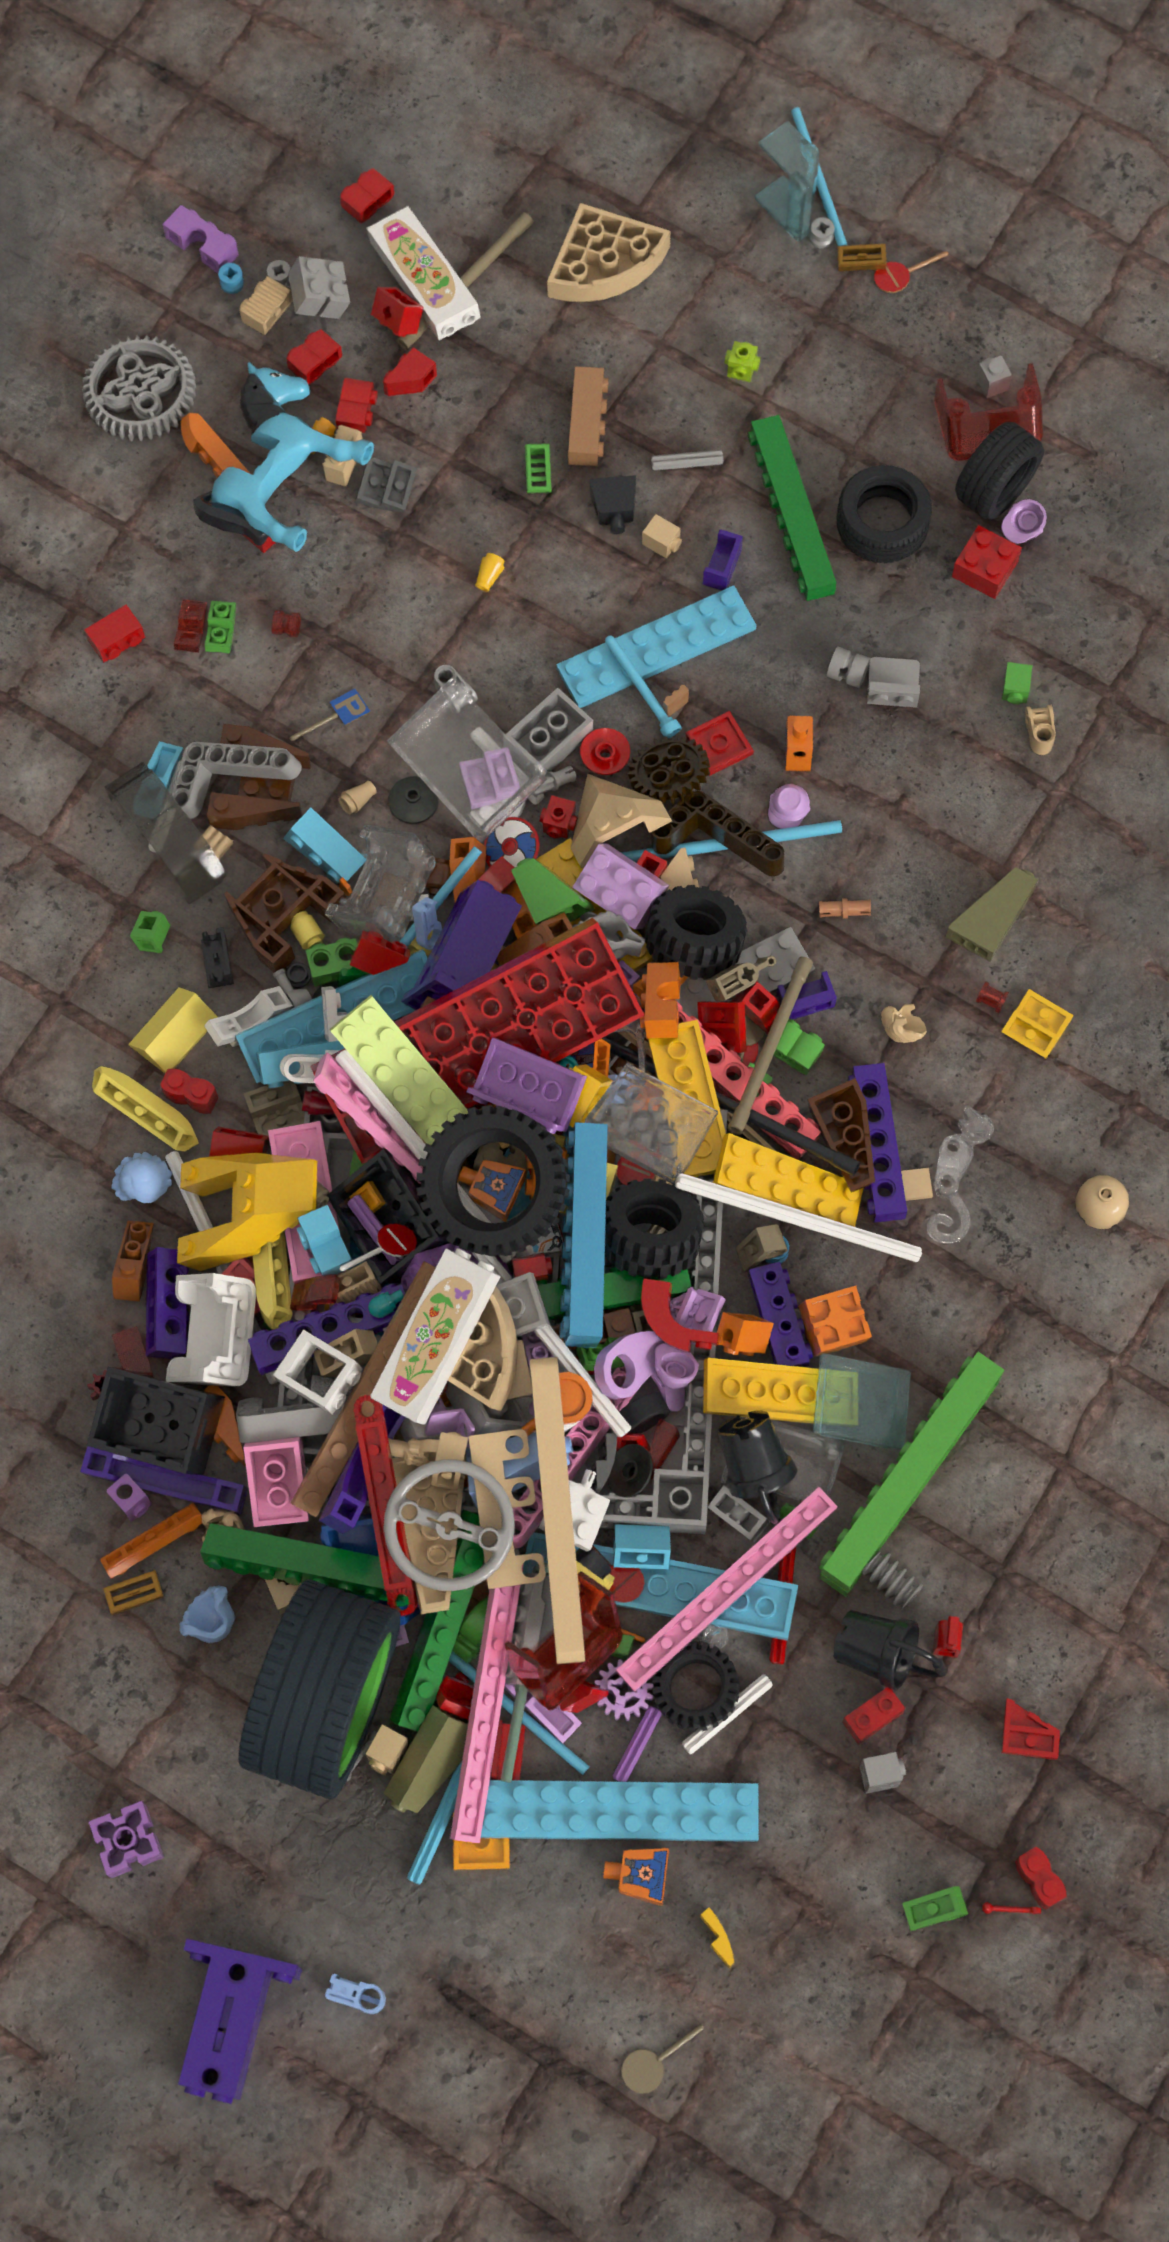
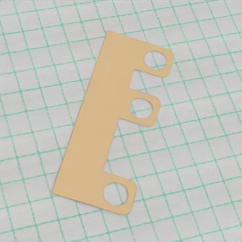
[468,1429,546,1589]

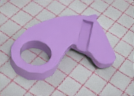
[594,1331,685,1412]

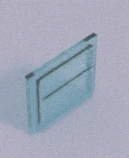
[813,1353,911,1449]

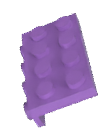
[467,1038,587,1134]

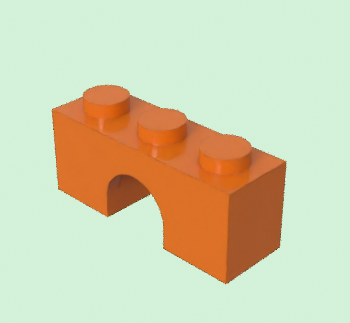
[640,962,681,1038]

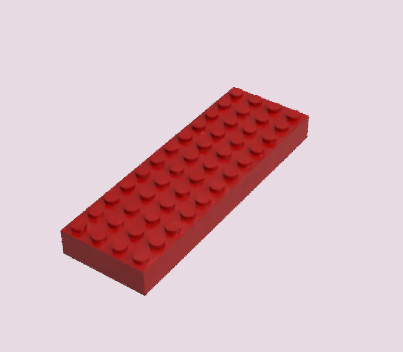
[310,918,644,1164]

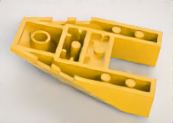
[177,1153,317,1271]

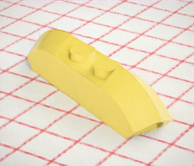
[92,1066,199,1152]
[253,1230,293,1330]

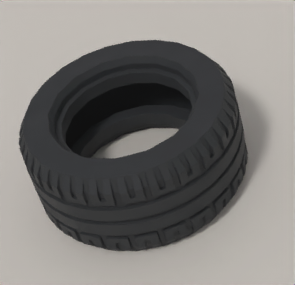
[955,422,1044,519]
[837,465,932,563]

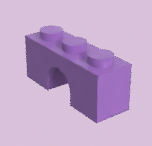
[163,205,238,273]

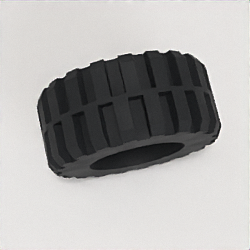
[645,885,747,980]
[605,1178,704,1279]

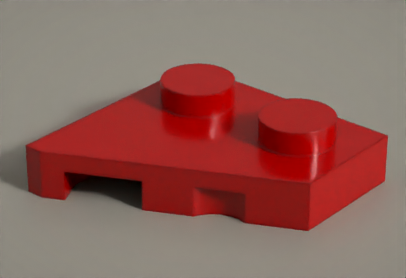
[697,1001,747,1053]
[1001,1698,1060,1760]

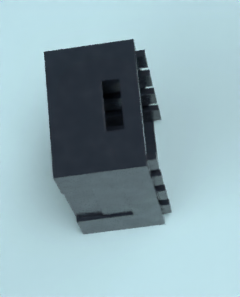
[326,1149,450,1284]
[86,1366,225,1475]

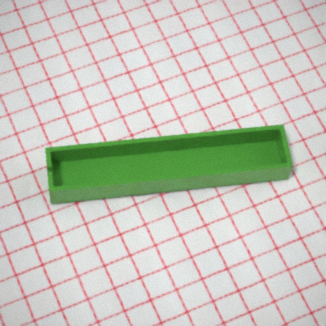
[819,1352,1005,1597]

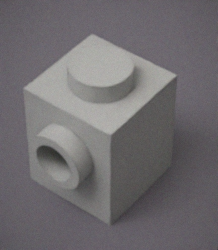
[977,355,1012,398]

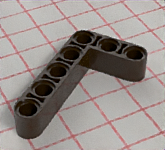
[651,791,785,877]

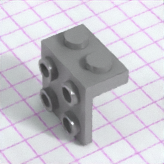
[867,657,920,707]

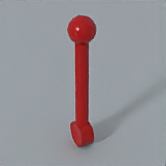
[982,1902,1041,1914]

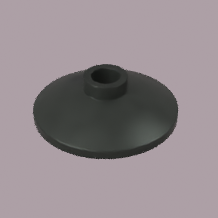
[388,776,439,824]
[607,1444,653,1498]

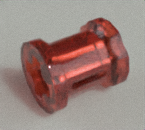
[976,981,1009,1013]

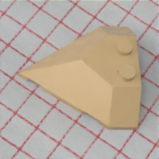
[571,774,672,868]

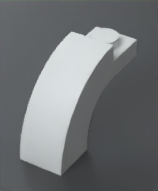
[204,986,293,1047]

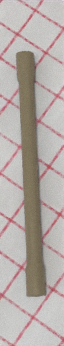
[397,212,533,350]
[727,957,813,1135]

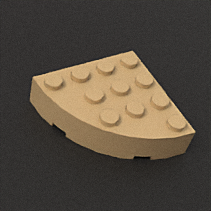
[547,203,670,302]
[448,1287,518,1411]

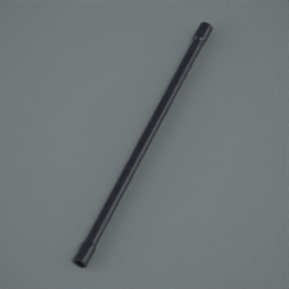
[602,1036,861,1176]

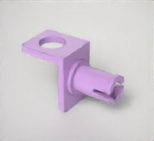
[425,1397,475,1449]

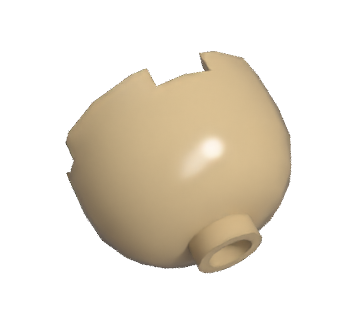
[1075,1175,1129,1229]

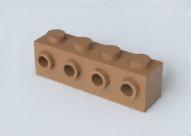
[568,367,609,466]

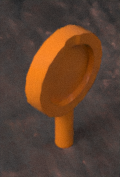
[521,1372,593,1437]

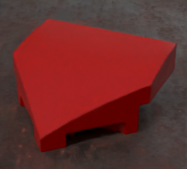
[436,1672,474,1720]

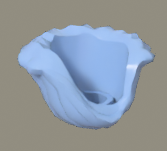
[111,1152,172,1203]
[179,1585,235,1643]

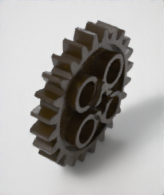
[628,735,710,805]

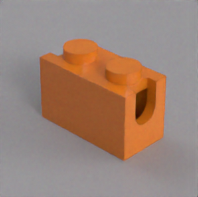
[717,1312,774,1356]

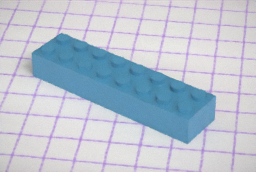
[559,1122,608,1348]

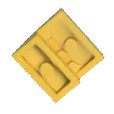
[1002,989,1074,1058]

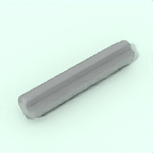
[651,450,723,470]

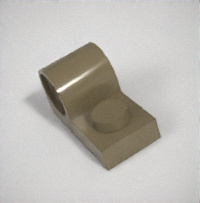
[736,1224,787,1272]

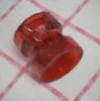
[272,610,301,638]

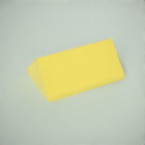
[129,987,218,1073]

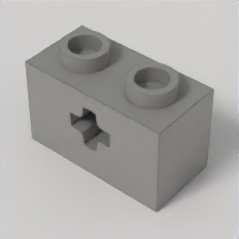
[708,1485,770,1542]
[859,1752,906,1794]

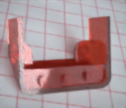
[934,363,1043,461]
[504,1571,623,1711]

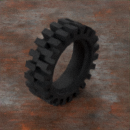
[652,1641,740,1732]

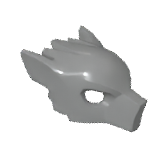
[573,910,645,960]

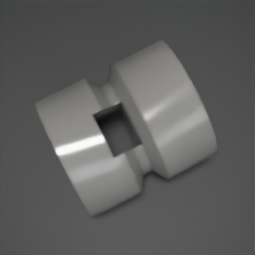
[827,646,871,689]

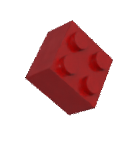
[952,525,1022,599]

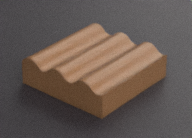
[663,685,689,717]

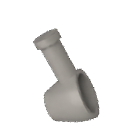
[273,969,312,1009]

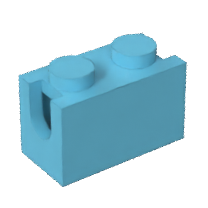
[613,1524,671,1569]

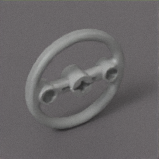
[384,1459,514,1591]

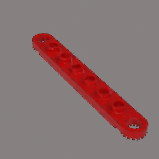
[353,1395,417,1616]

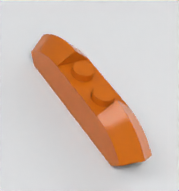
[181,413,251,478]

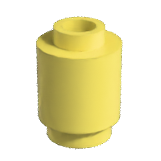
[290,911,325,949]

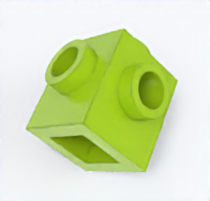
[724,341,761,382]

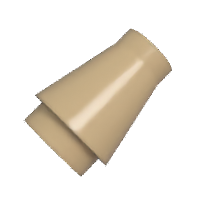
[338,781,377,814]

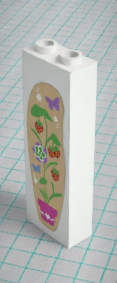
[367,206,481,340]
[371,1248,501,1425]

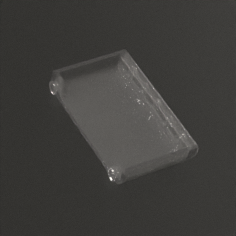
[387,678,547,843]

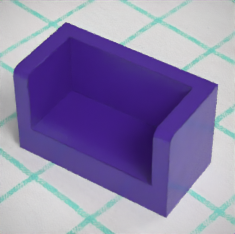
[703,529,743,590]
[776,971,837,1020]

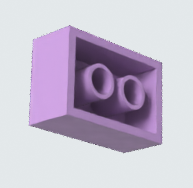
[572,844,670,929]

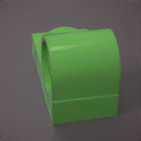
[903,1886,968,1931]

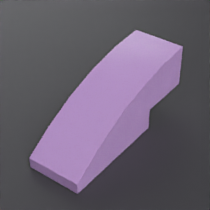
[504,1680,582,1743]

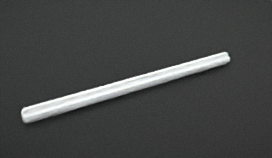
[335,1050,516,1263]
[165,1151,279,1384]
[675,1173,922,1262]
[471,1252,631,1437]

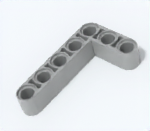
[170,742,302,819]
[236,1397,348,1443]

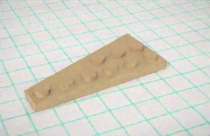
[392,1452,466,1614]

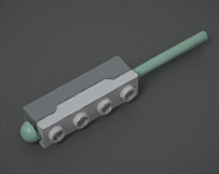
[500,1563,555,1783]

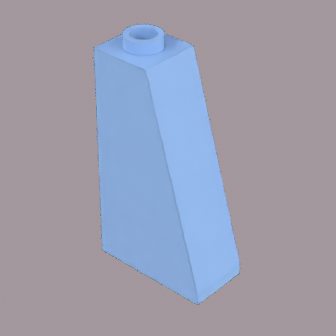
[465,1432,573,1508]

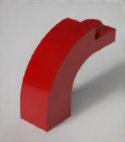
[641,1279,720,1353]

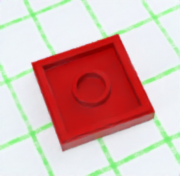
[685,711,754,776]

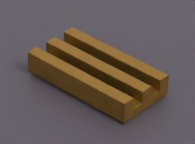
[838,244,886,271]
[103,1570,164,1615]

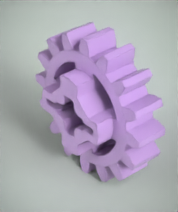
[595,1659,654,1721]

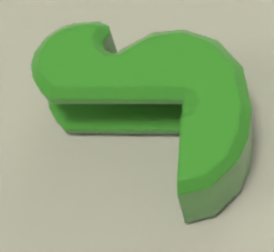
[452,1596,489,1663]

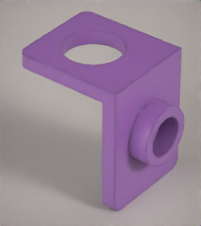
[107,1474,152,1522]

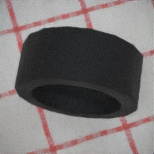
[619,1392,670,1434]

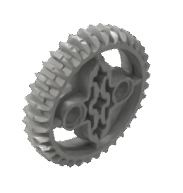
[82,335,197,442]

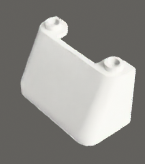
[166,1273,256,1386]

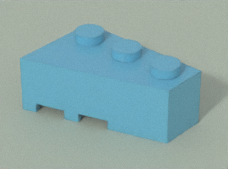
[283,807,367,884]

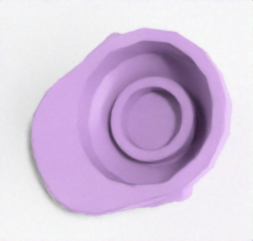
[1001,499,1047,544]
[768,784,811,829]
[655,1343,699,1389]

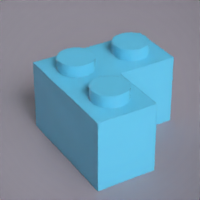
[296,1205,352,1280]

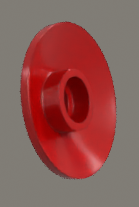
[580,728,630,775]

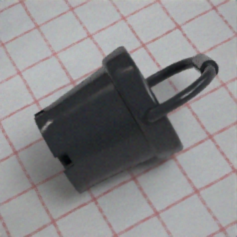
[718,1411,798,1524]
[833,1610,947,1691]

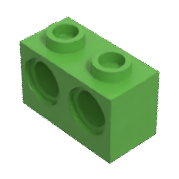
[306,938,357,987]

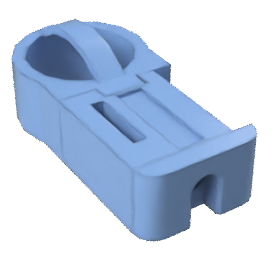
[412,897,442,950]
[325,1974,386,2014]

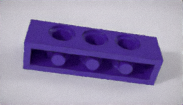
[146,1247,189,1359]

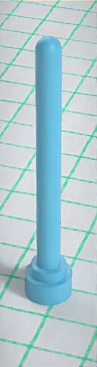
[605,636,682,739]

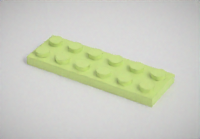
[330,995,468,1145]

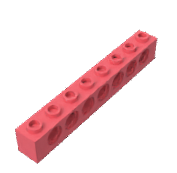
[667,999,821,1160]

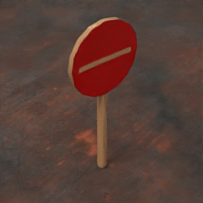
[874,251,948,293]

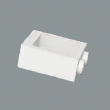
[273,1330,363,1415]

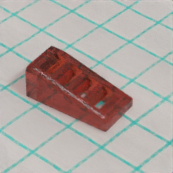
[649,1418,680,1480]

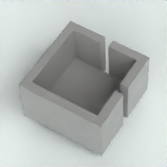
[288,256,350,319]

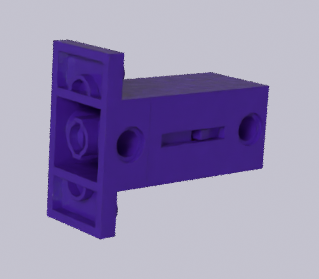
[401,880,522,1010]
[178,1939,302,2104]

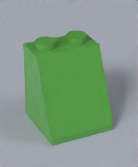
[511,858,595,925]

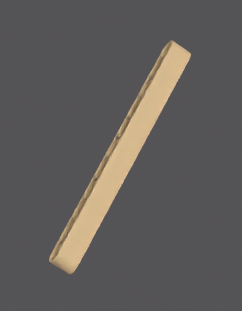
[530,1357,585,1664]

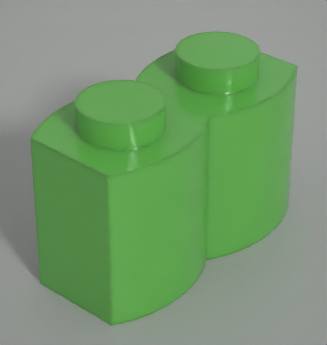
[764,1019,825,1075]

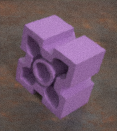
[89,1801,164,1879]

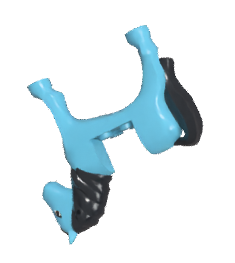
[193,362,374,552]

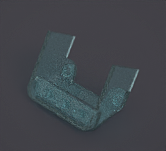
[755,121,819,241]

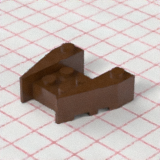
[207,724,311,830]
[224,854,348,973]

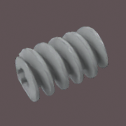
[861,1552,923,1610]

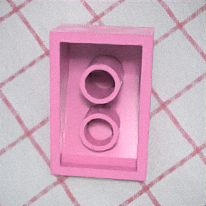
[244,1437,309,1527]

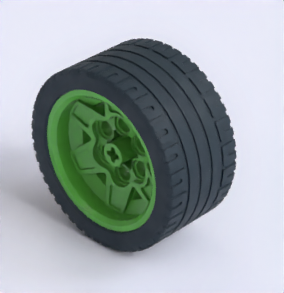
[238,1579,401,1800]

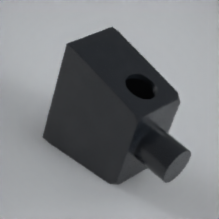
[589,475,636,534]

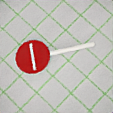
[340,1224,417,1271]

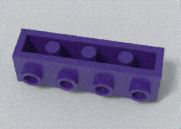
[748,1262,813,1368]

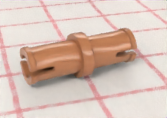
[819,898,871,919]

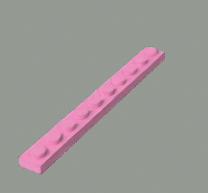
[616,1487,838,1692]
[450,1563,524,1843]

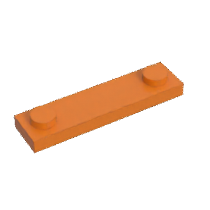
[100,1503,202,1579]

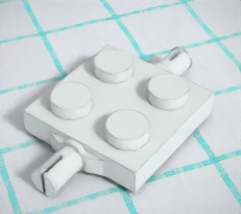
[539,1469,610,1552]

